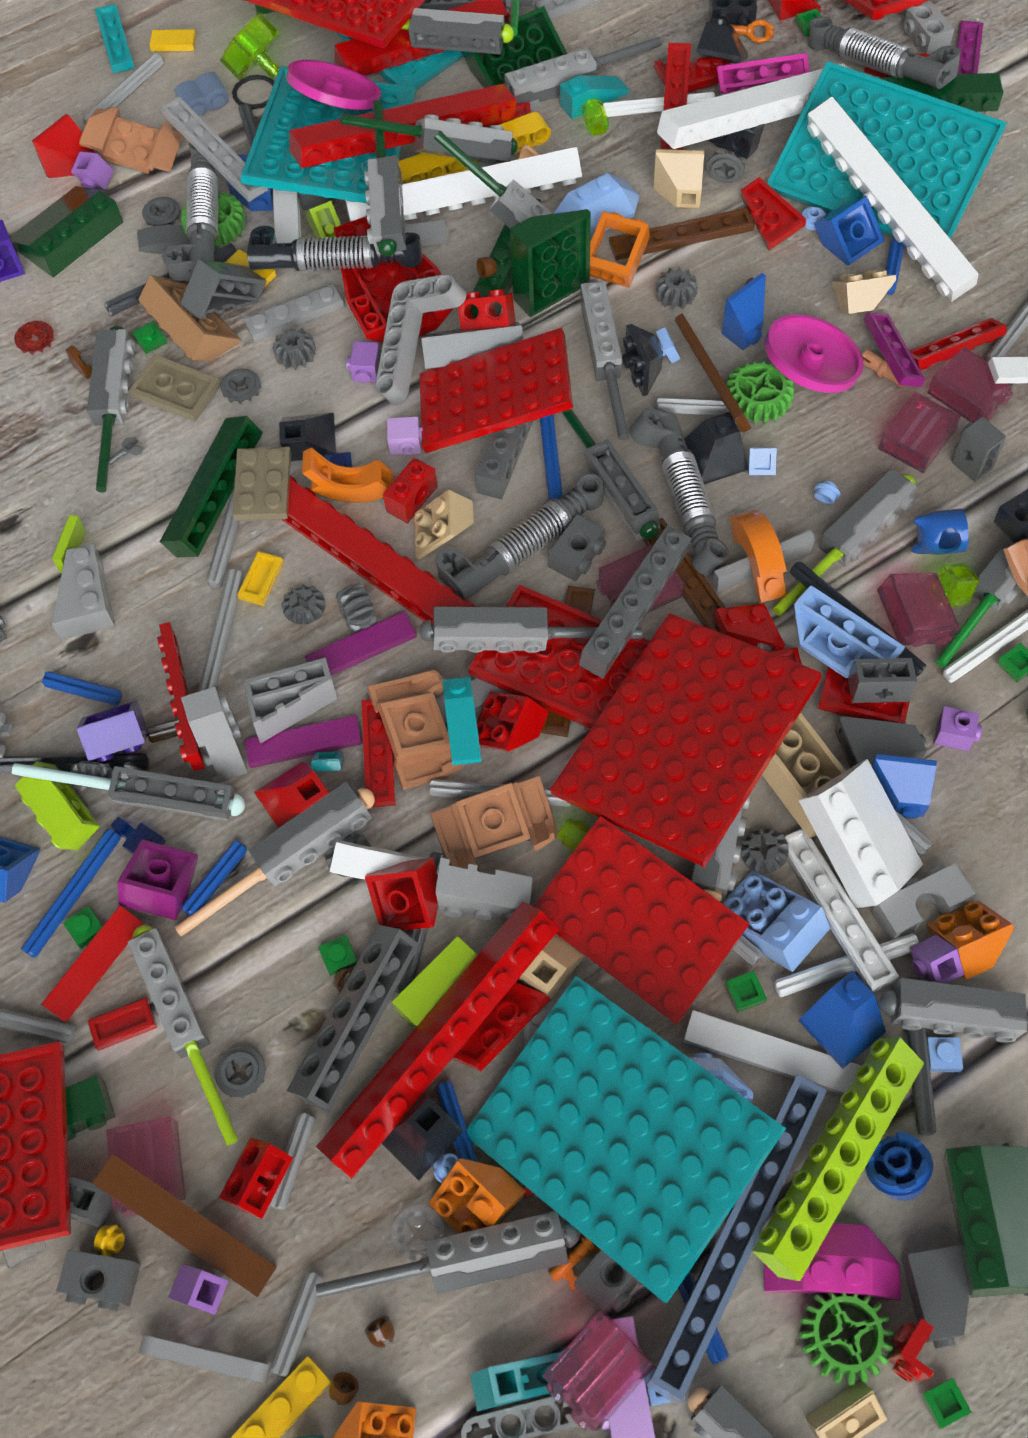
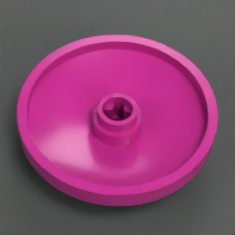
[286,60,381,110]
[765,314,864,393]

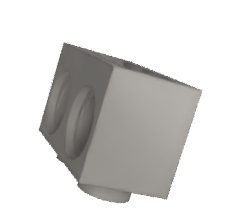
[903,1,954,54]

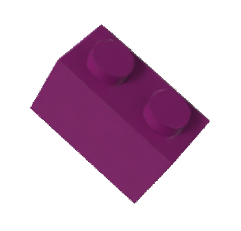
[117,840,198,920]

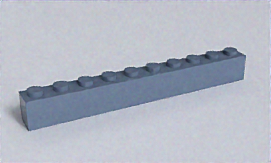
[646,1074,827,1404]

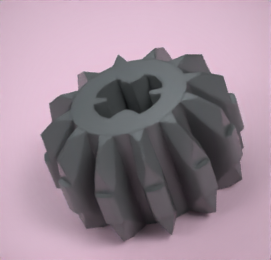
[656,267,698,310]
[273,327,316,370]
[336,583,376,632]

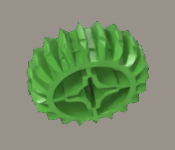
[181,190,246,249]
[726,359,795,425]
[798,1292,894,1385]

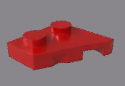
[713,603,785,651]

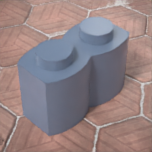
[174,72,229,116]

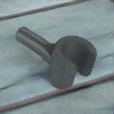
[109,438,143,465]

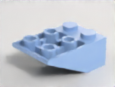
[722,871,830,972]

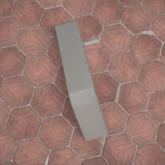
[375,274,467,405]

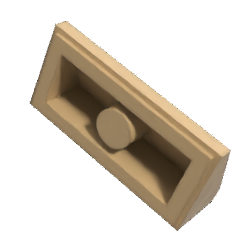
[806,1381,887,1438]

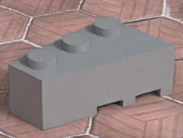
[52,543,115,640]
[243,657,337,744]
[181,686,248,783]
[436,858,533,922]

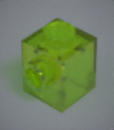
[932,562,980,608]

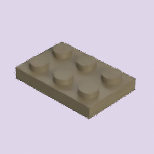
[129,354,221,422]
[232,447,291,521]

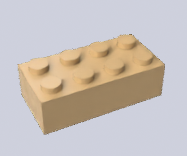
[762,713,846,838]

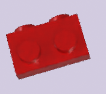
[888,1319,934,1383]

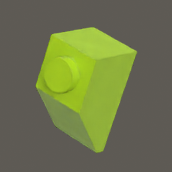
[304,201,341,241]

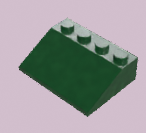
[461,6,567,88]
[10,186,123,278]
[510,209,591,318]
[943,1145,1028,1298]

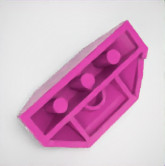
[716,53,810,95]
[764,1223,901,1301]

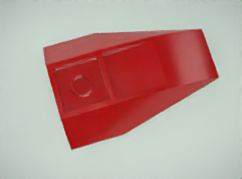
[334,216,454,344]

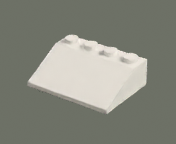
[799,759,923,908]

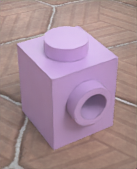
[387,417,423,455]

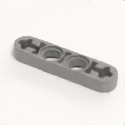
[138,1335,270,1383]
[461,1391,594,1438]

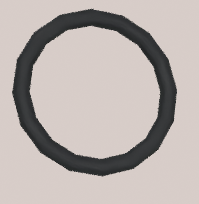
[232,75,274,109]

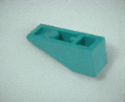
[560,75,630,120]
[442,677,481,766]
[470,1348,586,1411]

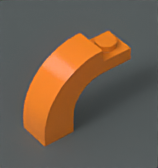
[302,448,394,503]
[730,509,786,603]

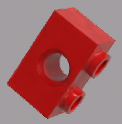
[383,457,438,524]

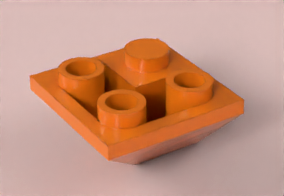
[926,900,1014,980]
[428,1158,526,1234]
[332,1402,416,1438]

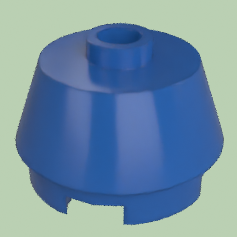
[865,1132,933,1201]

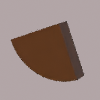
[65,345,92,380]

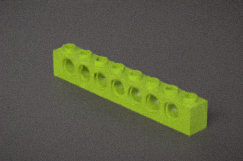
[752,1037,924,1281]

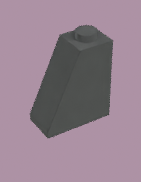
[835,716,927,768]
[901,1245,970,1349]

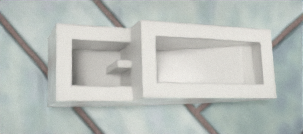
[330,840,424,880]

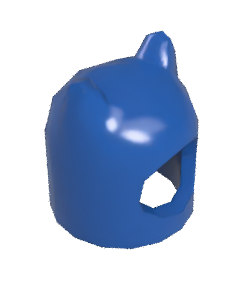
[911,508,969,555]

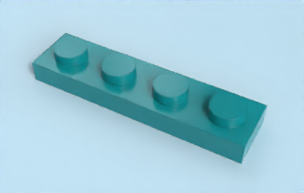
[95,4,135,73]

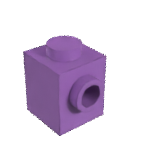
[71,152,114,190]
[347,341,381,383]
[934,706,982,751]
[910,935,964,984]
[168,1264,228,1315]

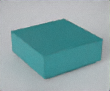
[311,751,344,772]

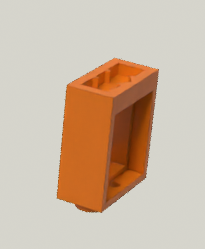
[590,211,650,288]

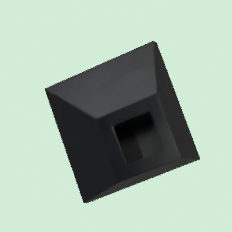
[622,324,663,396]
[279,412,337,461]
[381,1093,464,1180]

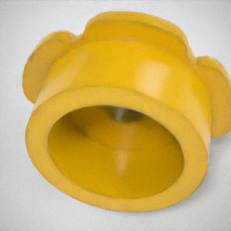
[94,1224,125,1257]

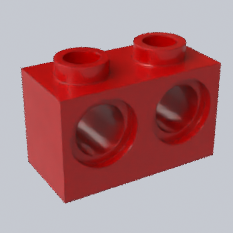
[458,289,516,331]
[218,1137,294,1219]

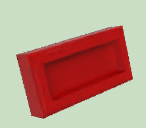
[87,997,157,1051]

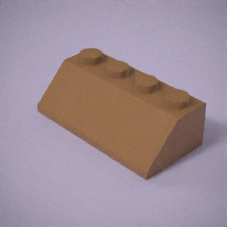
[138,275,241,361]

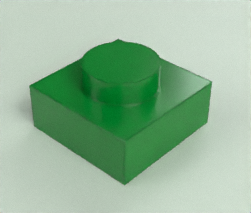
[795,9,822,36]
[132,321,167,354]
[997,643,1028,683]
[63,906,103,949]
[318,935,357,976]
[725,971,767,1013]
[920,1378,972,1429]

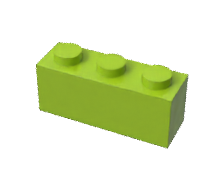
[15,761,100,850]
[392,936,478,1029]

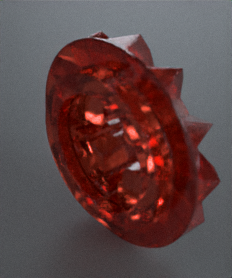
[14,321,55,355]

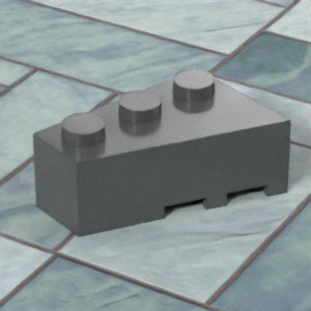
[180,259,267,319]

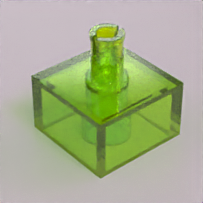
[220,12,280,80]

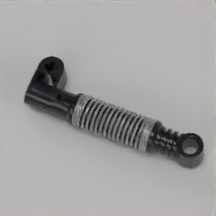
[247,226,423,271]

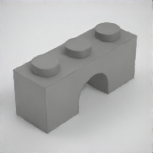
[872,863,975,941]

